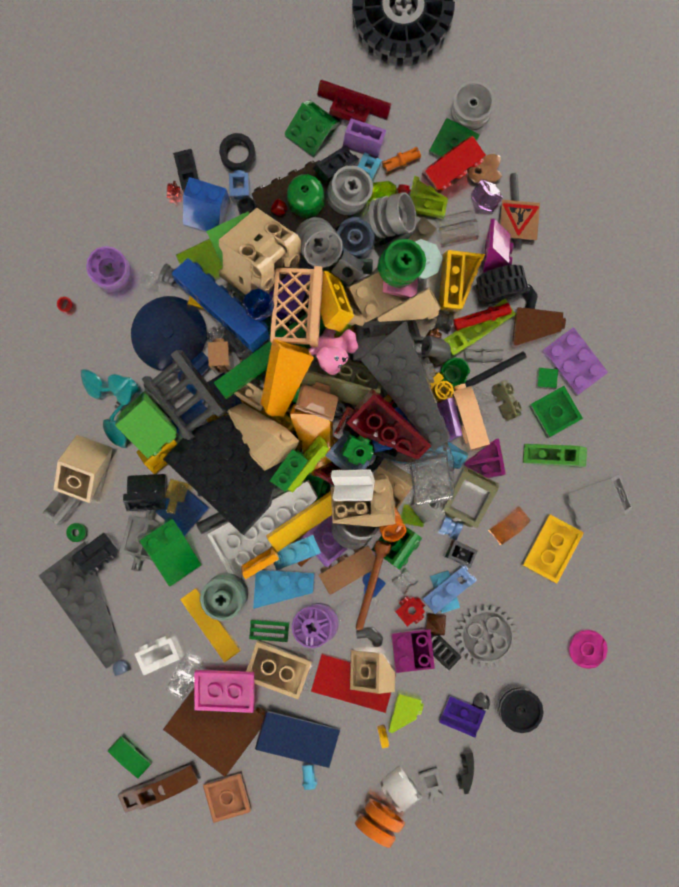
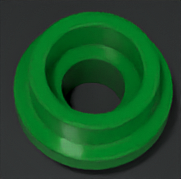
[66,523,86,542]

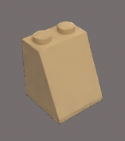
[53,435,112,503]

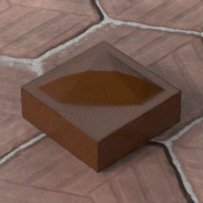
[425,613,446,636]

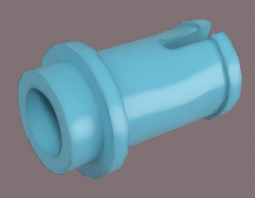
[302,764,317,790]

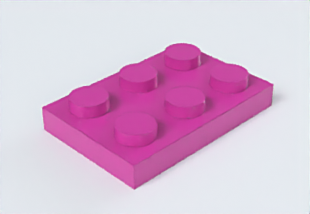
[194,670,254,713]

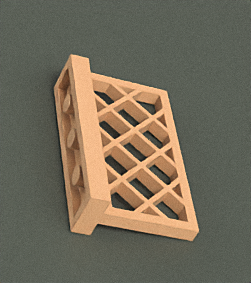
[270,266,323,347]

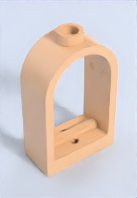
[452,384,490,452]

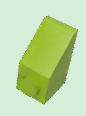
[388,691,424,733]

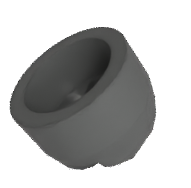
[474,694,490,710]

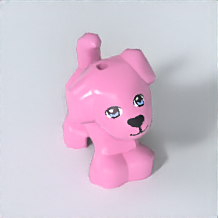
[308,328,358,375]

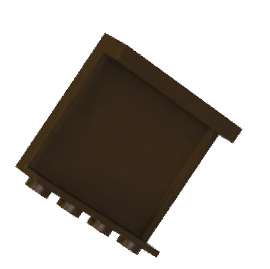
[251,160,349,239]

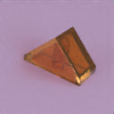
[489,506,531,545]

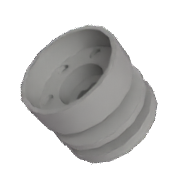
[369,192,416,238]
[296,217,343,268]

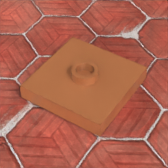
[203,773,251,823]

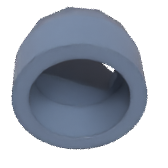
[112,661,130,676]

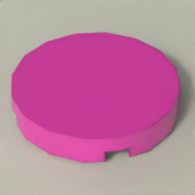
[568,629,608,669]

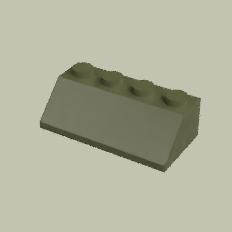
[300,355,382,405]

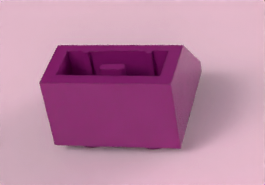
[391,629,435,673]

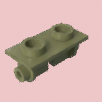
[493,380,522,421]

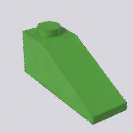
[523,444,587,467]

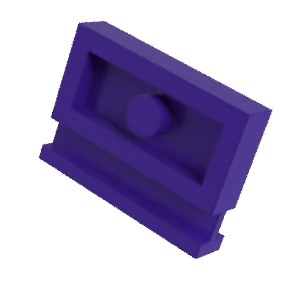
[439,695,486,738]

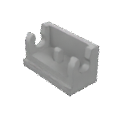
[43,493,81,525]

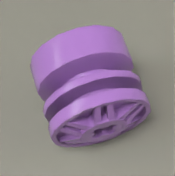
[86,246,131,290]
[292,603,339,648]

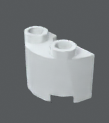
[135,636,180,676]
[380,766,422,813]

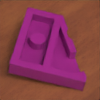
[464,438,506,482]

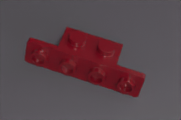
[317,80,392,123]

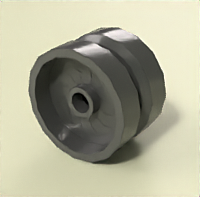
[331,522,379,550]

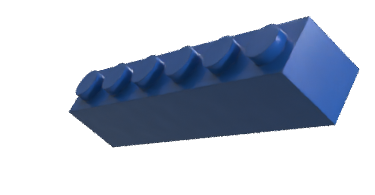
[171,258,270,353]

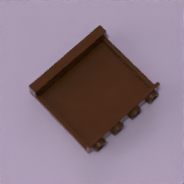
[163,688,266,777]

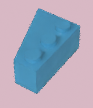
[253,569,315,609]

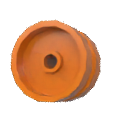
[355,799,405,848]

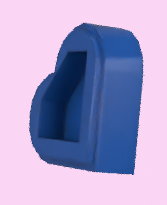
[362,572,386,598]

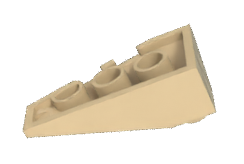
[228,403,299,471]

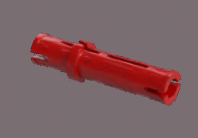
[453,302,512,331]

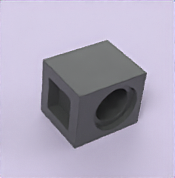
[331,250,364,285]

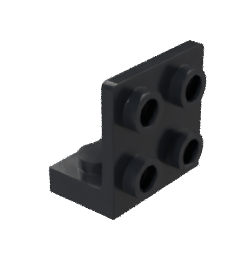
[123,474,166,511]

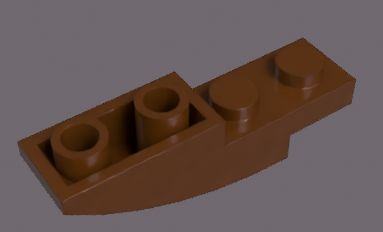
[118,765,198,813]

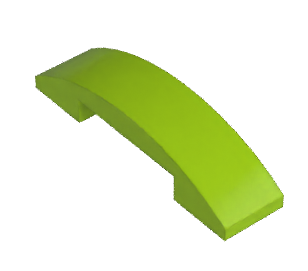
[443,299,516,356]

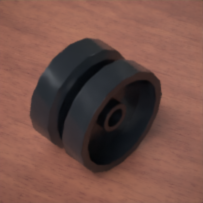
[497,686,544,733]

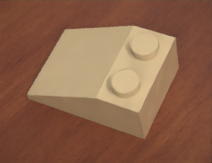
[345,271,407,323]
[377,287,441,322]
[246,640,312,700]

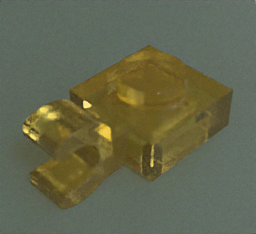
[165,479,189,515]

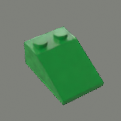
[138,517,201,587]

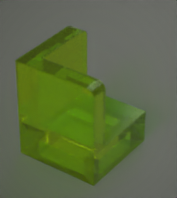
[368,181,396,203]
[401,504,424,527]

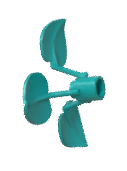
[81,369,139,448]

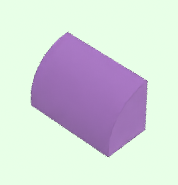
[342,118,387,158]

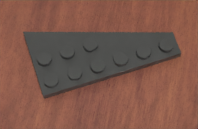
[361,322,451,451]
[38,541,123,669]

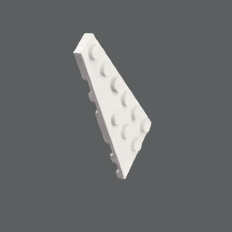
[207,480,318,578]

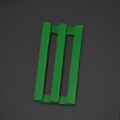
[249,619,289,642]

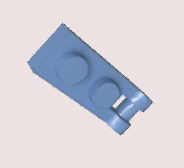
[422,565,477,614]

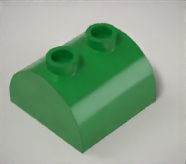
[372,527,422,570]

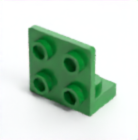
[284,100,340,156]

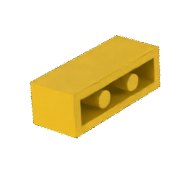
[321,271,354,332]

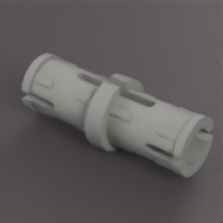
[464,347,504,363]

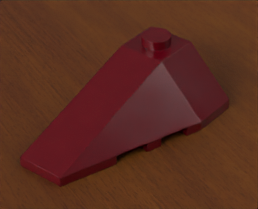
[346,389,431,460]

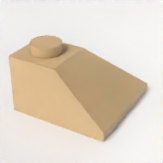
[350,650,395,694]

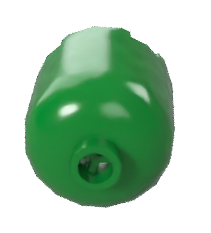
[287,174,325,218]

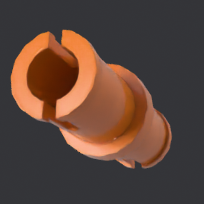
[382,147,421,173]

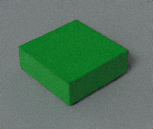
[537,368,558,389]

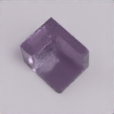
[471,179,503,212]

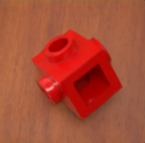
[395,596,425,627]

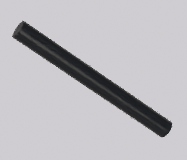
[464,351,527,387]

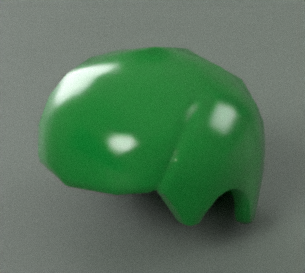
[440,357,470,388]

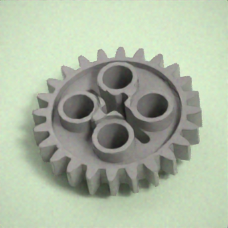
[455,604,519,668]

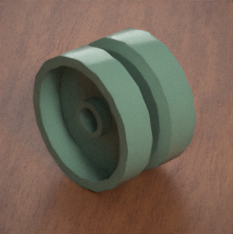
[200,573,248,621]

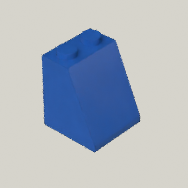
[183,177,231,232]

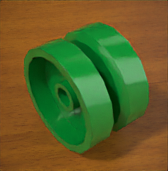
[377,239,426,288]

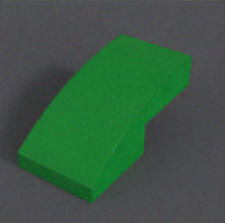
[108,736,151,779]

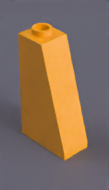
[261,339,314,417]
[290,404,333,476]

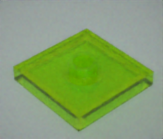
[176,238,223,279]

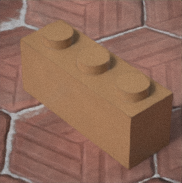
[208,339,234,373]
[318,545,376,595]

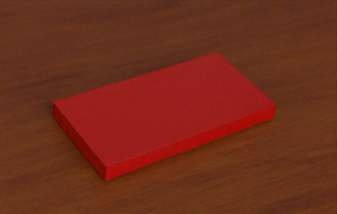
[311,654,396,713]

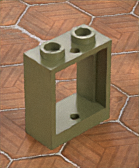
[443,466,499,528]

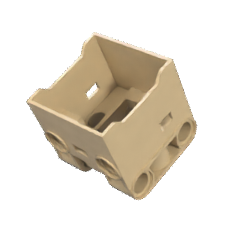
[219,208,301,304]

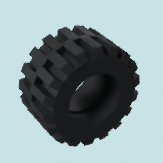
[476,265,529,303]

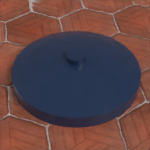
[131,296,208,372]

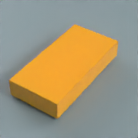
[241,547,279,579]

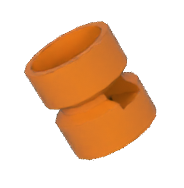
[379,507,406,542]

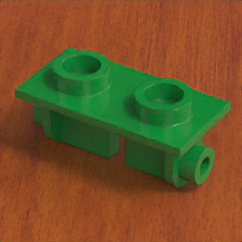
[270,449,308,492]

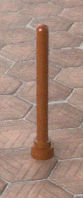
[356,541,391,631]

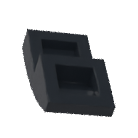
[173,149,199,190]

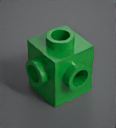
[341,434,374,465]

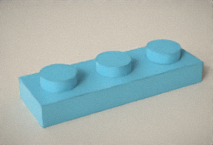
[274,535,321,570]

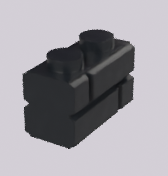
[71,532,118,575]

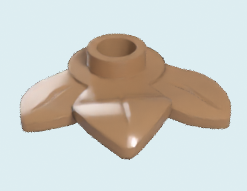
[468,154,502,183]

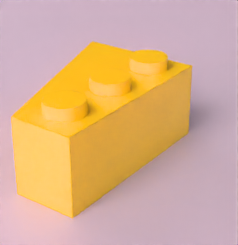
[439,250,485,312]

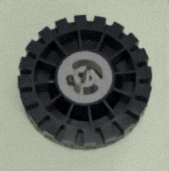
[352,0,455,62]

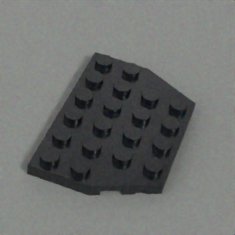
[163,415,282,535]

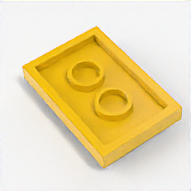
[522,514,584,584]

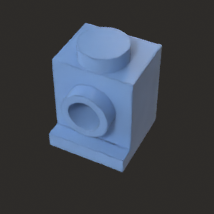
[229,170,250,201]

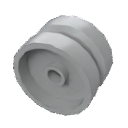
[451,80,495,130]
[326,166,373,215]

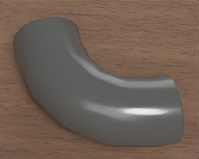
[421,336,451,366]

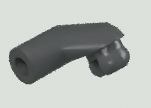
[356,627,383,647]

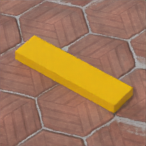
[266,492,332,552]
[180,588,241,663]

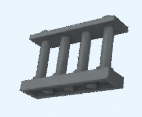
[142,350,228,440]

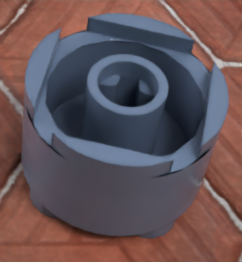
[337,217,374,259]

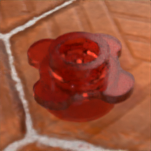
[167,181,180,202]

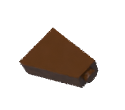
[511,307,566,348]

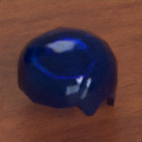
[243,288,274,321]

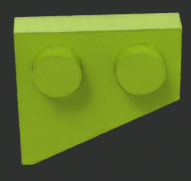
[410,175,448,219]

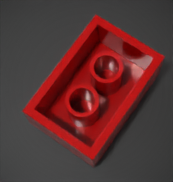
[422,136,486,191]

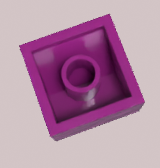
[483,218,513,273]

